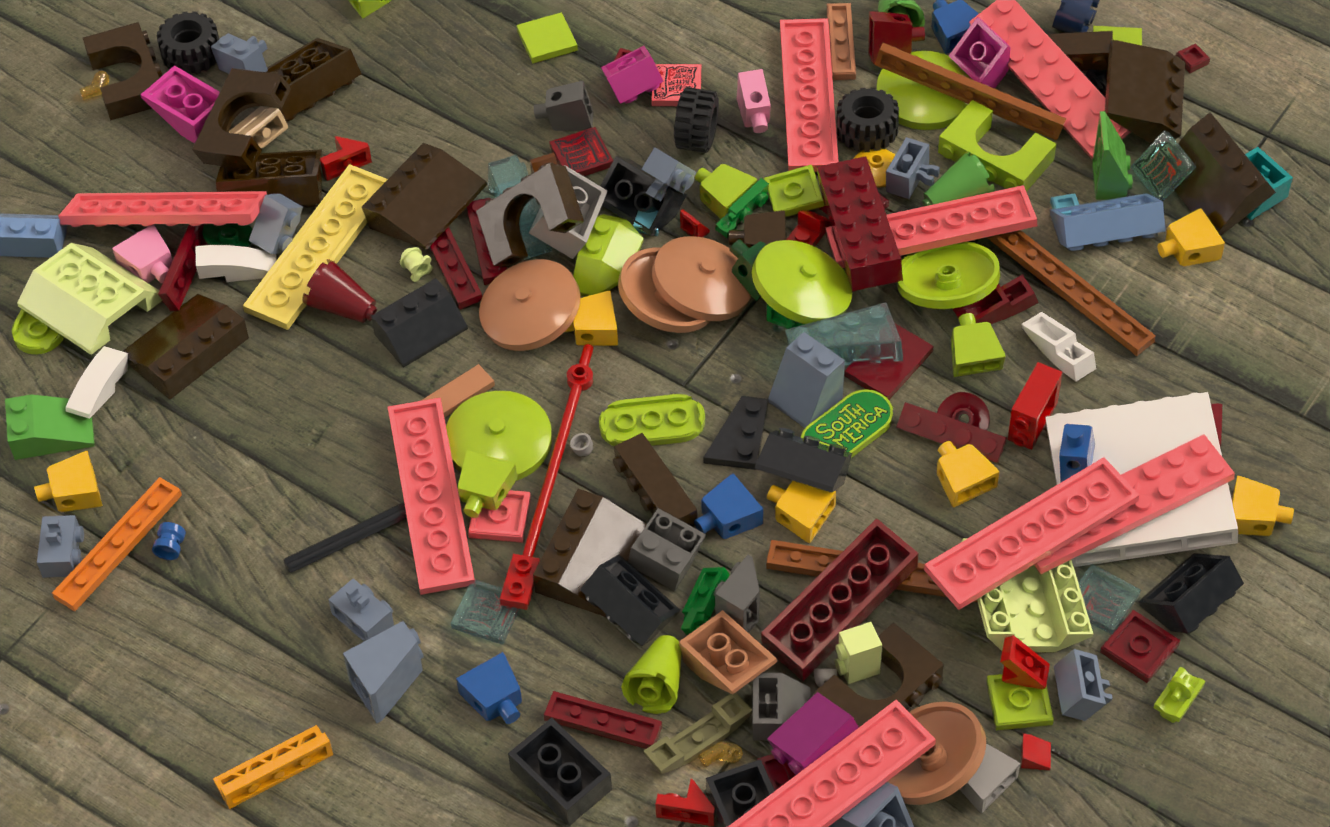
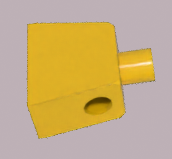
[1157,208,1225,266]
[565,291,618,346]
[937,441,999,508]
[34,451,103,512]
[1232,476,1294,536]
[767,481,836,544]

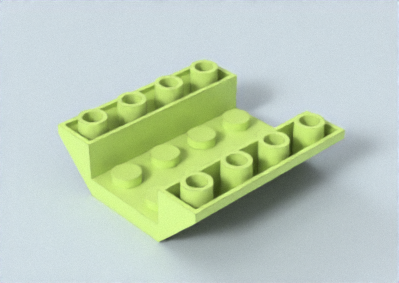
[17,243,162,355]
[961,538,1093,652]

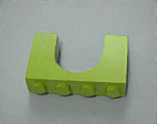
[938,100,1056,192]

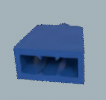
[931,0,979,54]
[1059,424,1095,483]
[694,473,763,539]
[456,652,522,724]

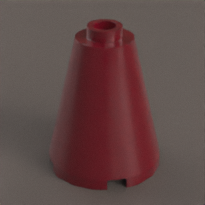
[302,259,378,323]

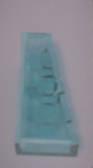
[488,154,552,260]
[785,302,903,365]

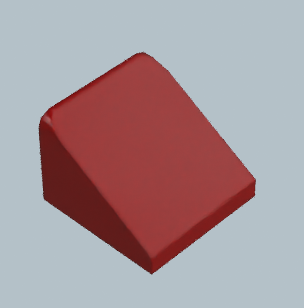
[680,209,710,237]
[1021,734,1051,770]

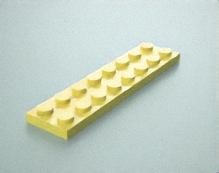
[243,164,388,330]

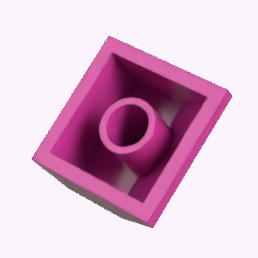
[949,17,1011,89]
[601,46,664,104]

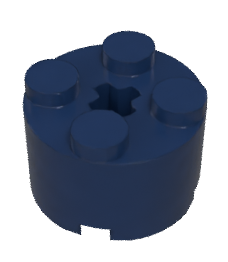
[1052,0,1100,33]

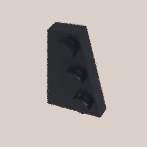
[703,396,768,470]

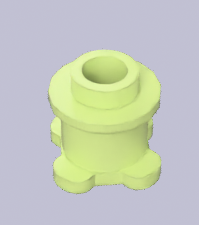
[400,247,433,282]

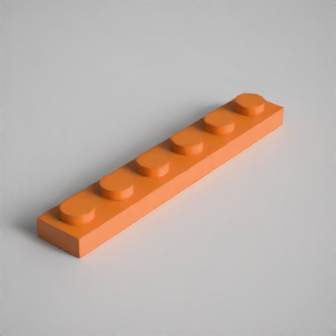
[52,477,182,611]

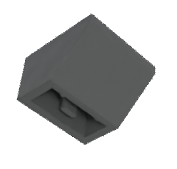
[628,508,706,591]
[714,555,760,633]
[753,673,810,741]

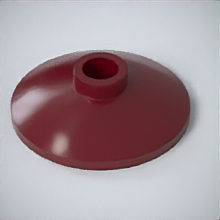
[937,392,990,430]

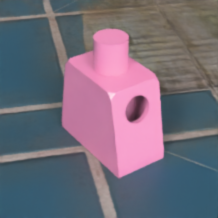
[737,69,770,133]
[112,225,173,283]

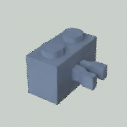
[211,33,268,74]
[886,137,940,199]
[642,147,696,201]
[249,194,303,254]
[37,515,84,578]
[328,579,394,641]
[1054,649,1112,721]

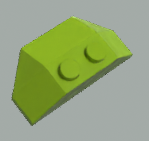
[573,214,644,297]

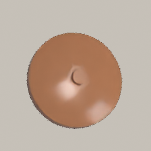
[652,236,751,321]
[618,248,710,333]
[479,259,580,351]
[887,702,986,805]

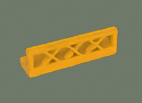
[213,725,333,809]

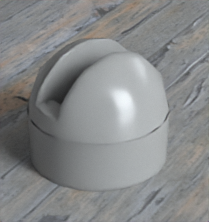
[570,433,593,456]
[814,669,837,687]

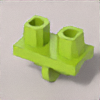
[1154,667,1206,723]

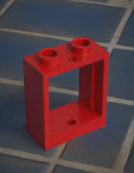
[1007,362,1063,450]

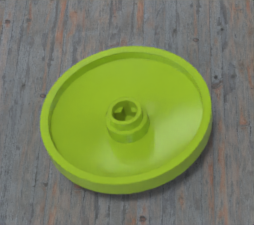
[876,51,973,130]
[752,240,852,325]
[897,242,1000,309]
[446,391,552,481]

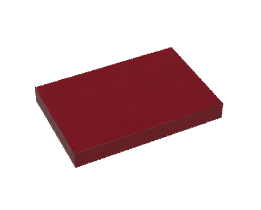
[844,321,934,400]

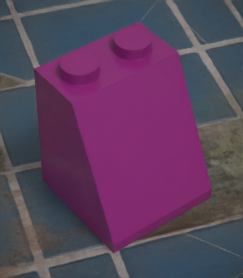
[767,692,859,775]

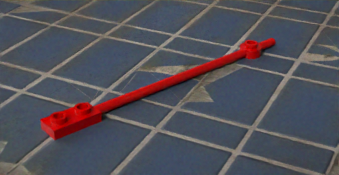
[500,344,594,610]

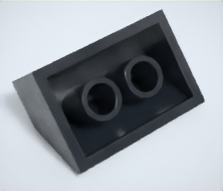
[600,156,688,236]
[371,278,468,368]
[755,428,852,493]
[1138,553,1244,634]
[580,554,680,646]

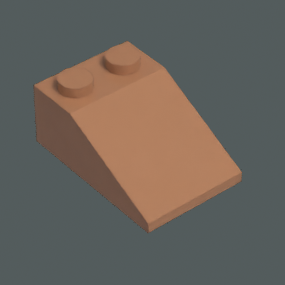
[679,610,777,695]

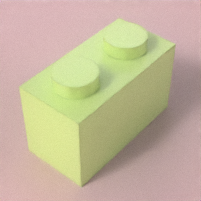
[835,622,882,684]

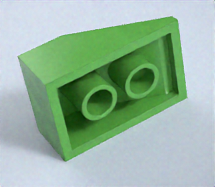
[1092,111,1133,200]
[5,394,95,460]

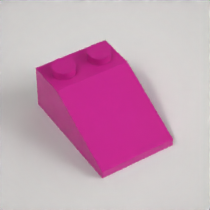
[141,66,220,143]

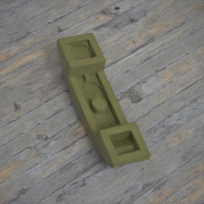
[643,693,753,774]

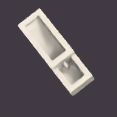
[195,245,277,282]
[1022,312,1096,381]
[66,346,128,419]

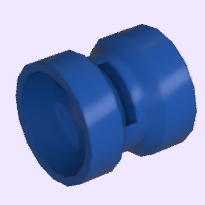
[152,522,186,560]

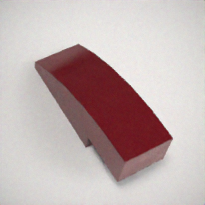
[953,274,1039,324]

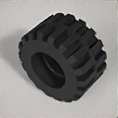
[157,11,219,75]
[674,87,719,153]
[837,87,899,152]

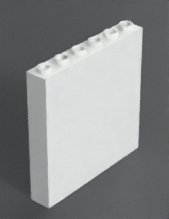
[1046,392,1238,567]

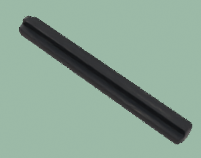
[284,502,407,573]

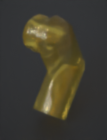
[79,71,110,100]
[698,741,743,767]

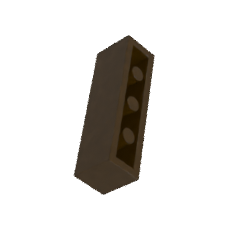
[1047,31,1113,71]
[613,433,698,527]

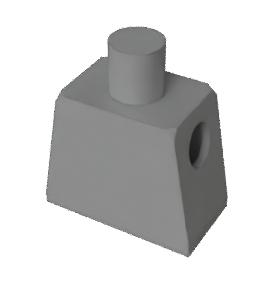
[959,744,1020,813]

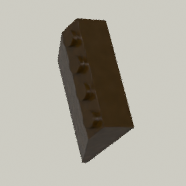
[266,38,362,122]
[1105,40,1185,149]
[1159,112,1276,236]
[362,143,488,250]
[216,149,322,208]
[122,294,249,400]
[533,489,647,617]

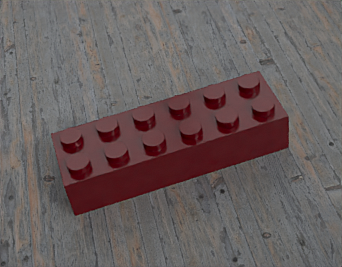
[817,156,903,291]
[761,518,919,681]

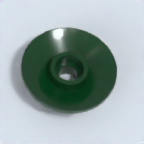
[202,223,253,247]

